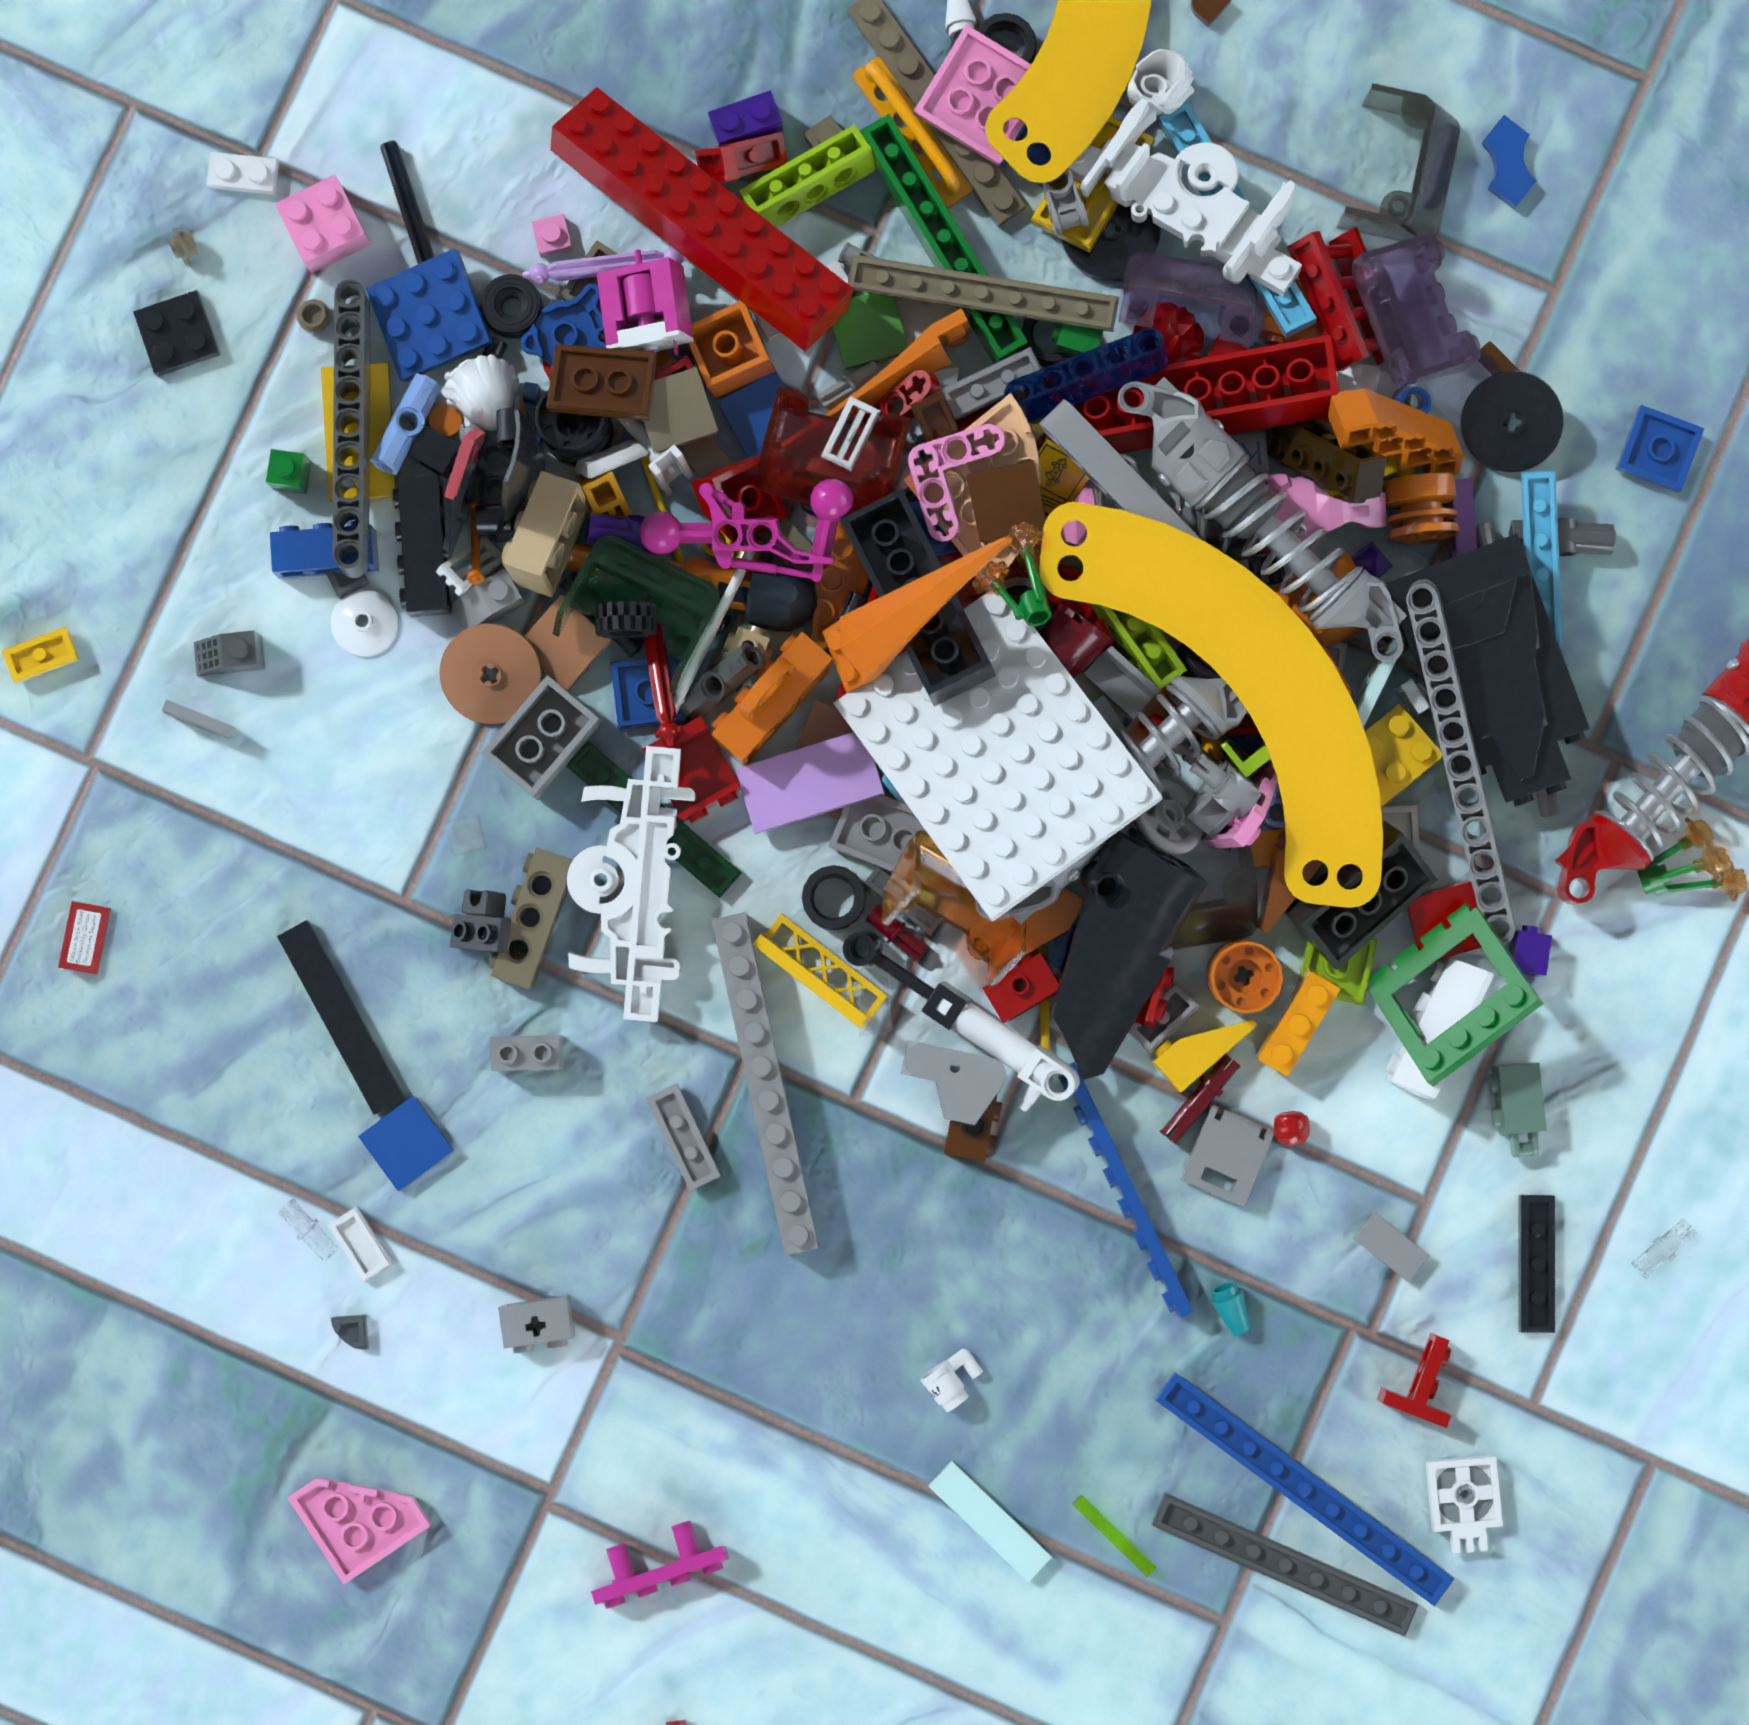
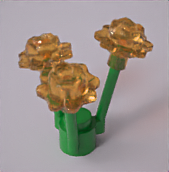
[972,522,1052,626]
[1637,817,1748,902]

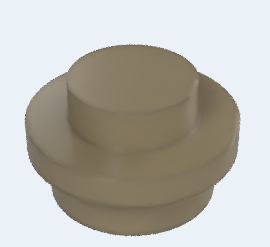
[297,299,331,333]

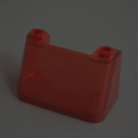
[757,387,911,513]

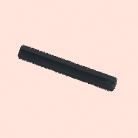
[380,140,435,264]

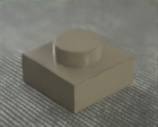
[803,114,842,148]

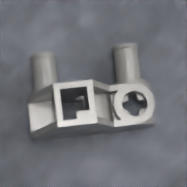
[1182,745,1261,838]
[900,1040,1006,1125]

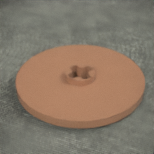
[439,623,542,724]

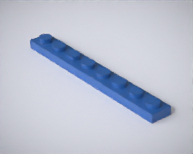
[1058,1062,1193,1318]

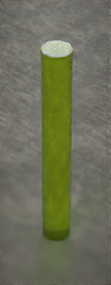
[1072,1495,1156,1577]

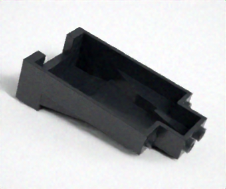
[1386,533,1590,807]

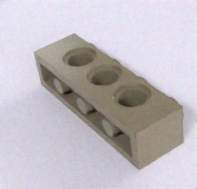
[488,847,573,990]

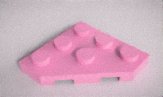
[1203,759,1278,849]
[287,1477,432,1585]

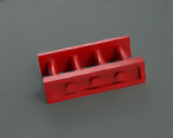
[1287,227,1407,372]

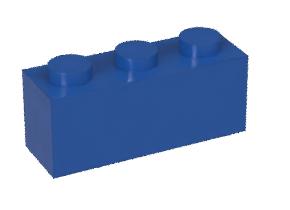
[270,520,379,579]

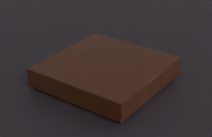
[966,460,1046,542]

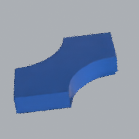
[1481,115,1536,209]

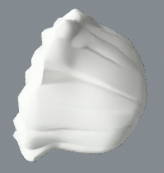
[443,354,520,432]

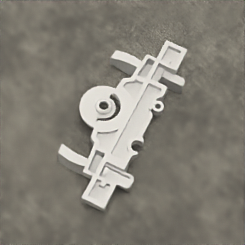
[1068,98,1302,297]
[567,746,696,1022]

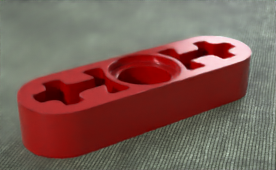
[857,370,940,443]

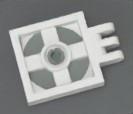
[1425,1455,1503,1554]

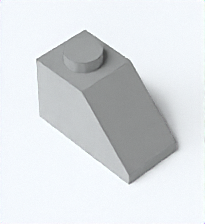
[450,568,526,630]

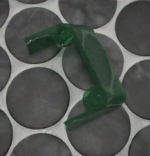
[552,535,720,694]

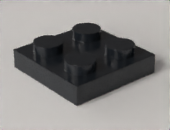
[133,290,220,377]

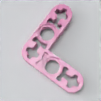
[908,424,1006,542]

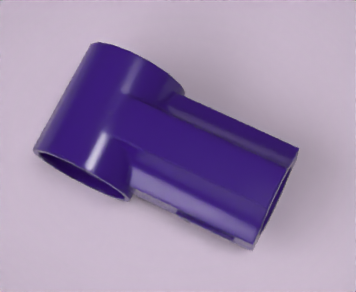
[585,512,650,556]

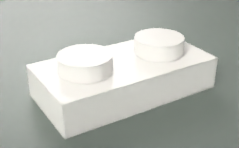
[206,152,279,195]

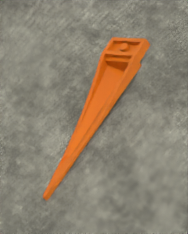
[763,308,973,462]
[822,537,1013,693]

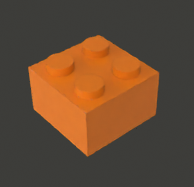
[689,301,776,399]

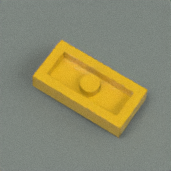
[2,627,80,684]

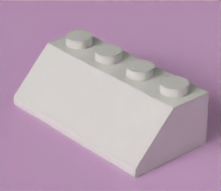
[1385,957,1495,1099]

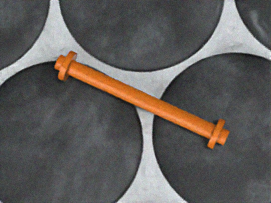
[467,500,484,585]

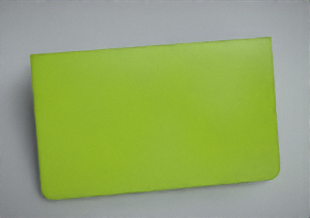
[1221,737,1271,778]

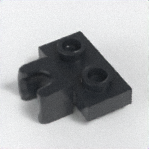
[450,889,511,953]

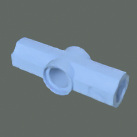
[369,373,442,475]

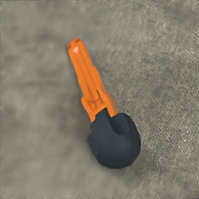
[565,543,817,632]

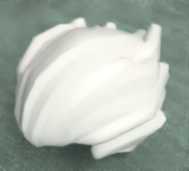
[1126,49,1194,115]

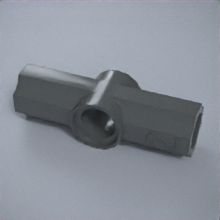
[1508,518,1616,556]
[680,642,764,720]

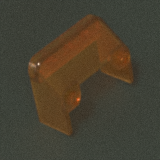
[882,830,1027,988]

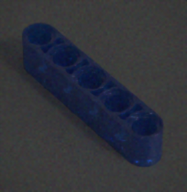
[1004,328,1169,422]

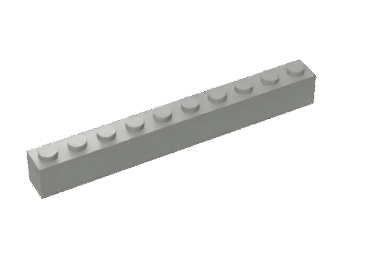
[711,912,819,1256]

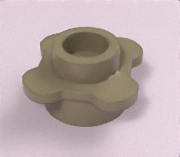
[169,227,198,265]

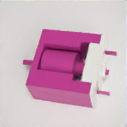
[596,250,694,356]

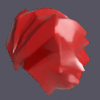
[1131,302,1204,367]

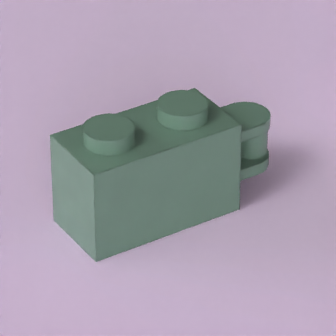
[1488,1062,1547,1158]

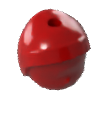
[1274,1111,1310,1146]

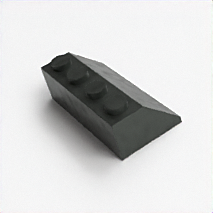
[1284,821,1438,970]

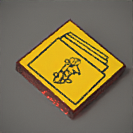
[1036,432,1090,516]

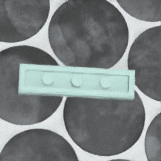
[928,1460,1052,1583]

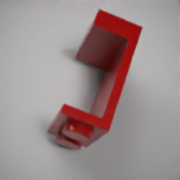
[642,716,741,824]

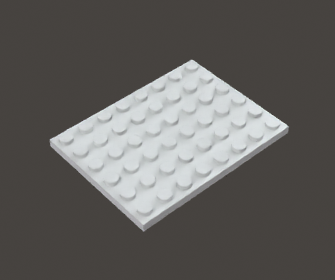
[834,583,1163,922]

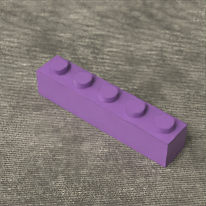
[1446,478,1477,559]

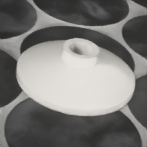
[331,590,399,657]

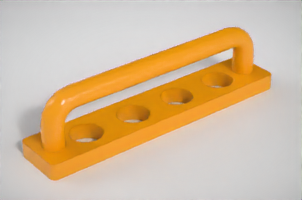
[853,57,972,209]

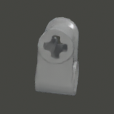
[1043,168,1089,236]

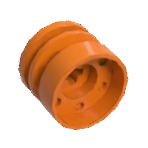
[1383,473,1460,545]
[1205,939,1283,1014]

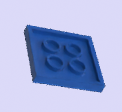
[366,248,494,383]

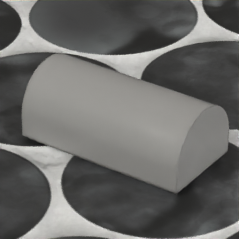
[1129,983,1200,1055]

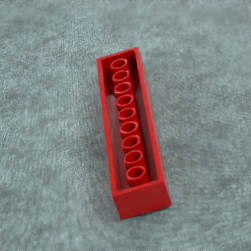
[550,87,854,352]

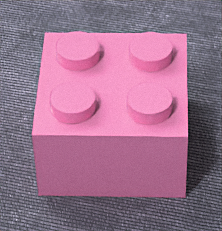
[275,174,371,274]

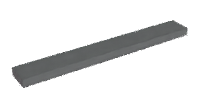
[1151,1492,1418,1636]

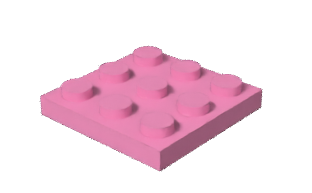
[913,24,1031,166]

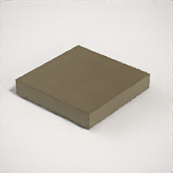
[643,367,719,454]

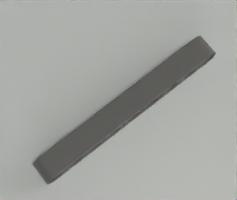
[333,279,370,578]

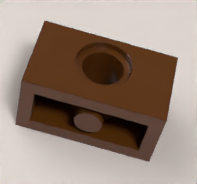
[944,1094,1002,1162]

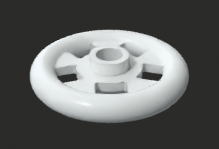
[1135,778,1203,854]

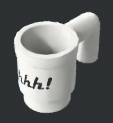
[920,1349,983,1412]

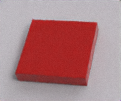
[1406,880,1482,961]

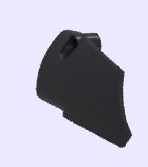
[475,395,545,543]

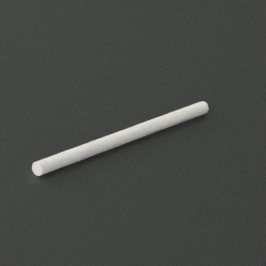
[674,551,755,715]

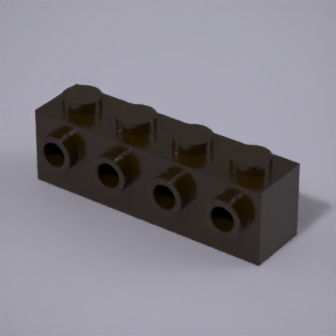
[1267,420,1387,503]

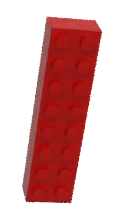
[1061,335,1340,454]

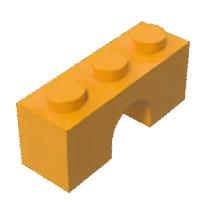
[1256,967,1341,1077]

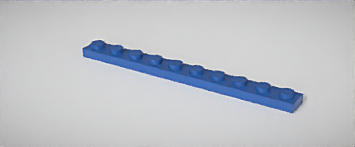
[1155,1371,1454,1607]

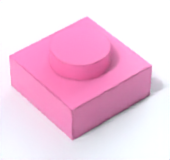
[531,214,573,257]

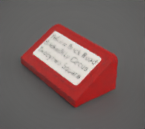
[58,901,111,975]

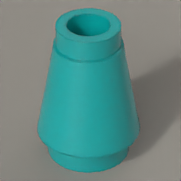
[1211,1282,1251,1336]

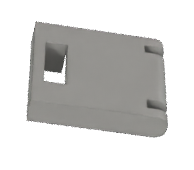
[1180,1104,1274,1207]

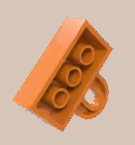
[711,632,834,766]

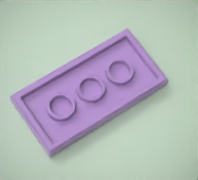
[735,732,885,834]

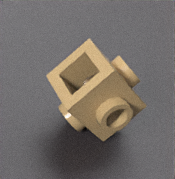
[723,624,775,674]

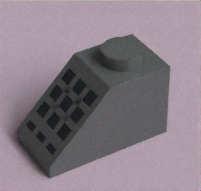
[194,630,265,676]

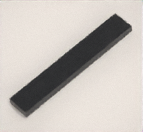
[277,920,405,1115]

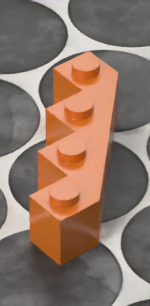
[1328,388,1464,475]

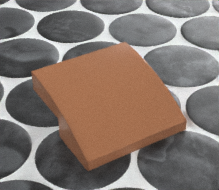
[525,595,611,692]

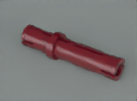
[1159,1053,1241,1145]

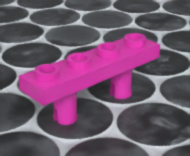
[591,1521,730,1609]

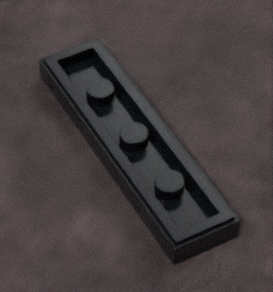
[1518,1195,1555,1333]

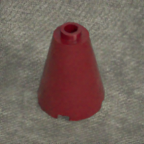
[1042,601,1115,679]

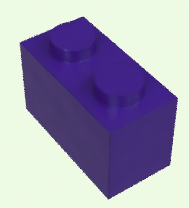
[708,90,783,146]

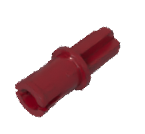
[865,904,927,961]

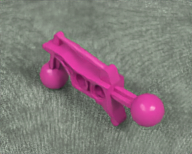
[639,479,854,582]

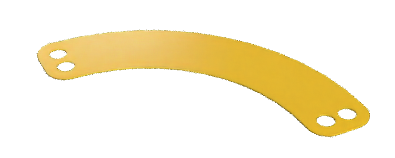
[985,0,1151,183]
[1039,502,1383,908]

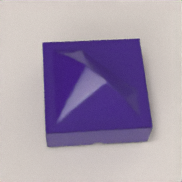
[1351,540,1393,578]

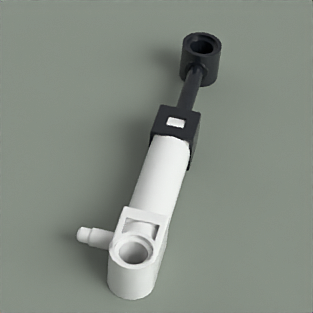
[843,931,1080,1111]

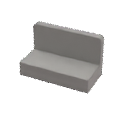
[1081,646,1161,720]

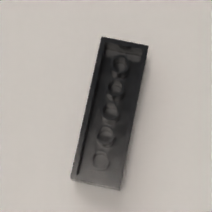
[840,488,996,707]

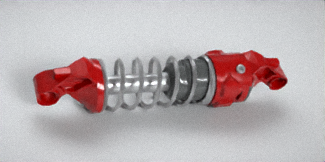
[1555,638,1749,905]

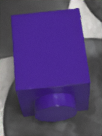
[1508,925,1552,977]

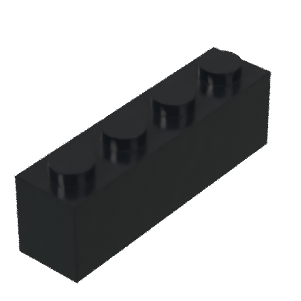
[393,475,452,617]

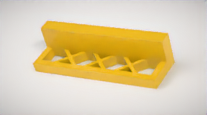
[752,913,888,1028]

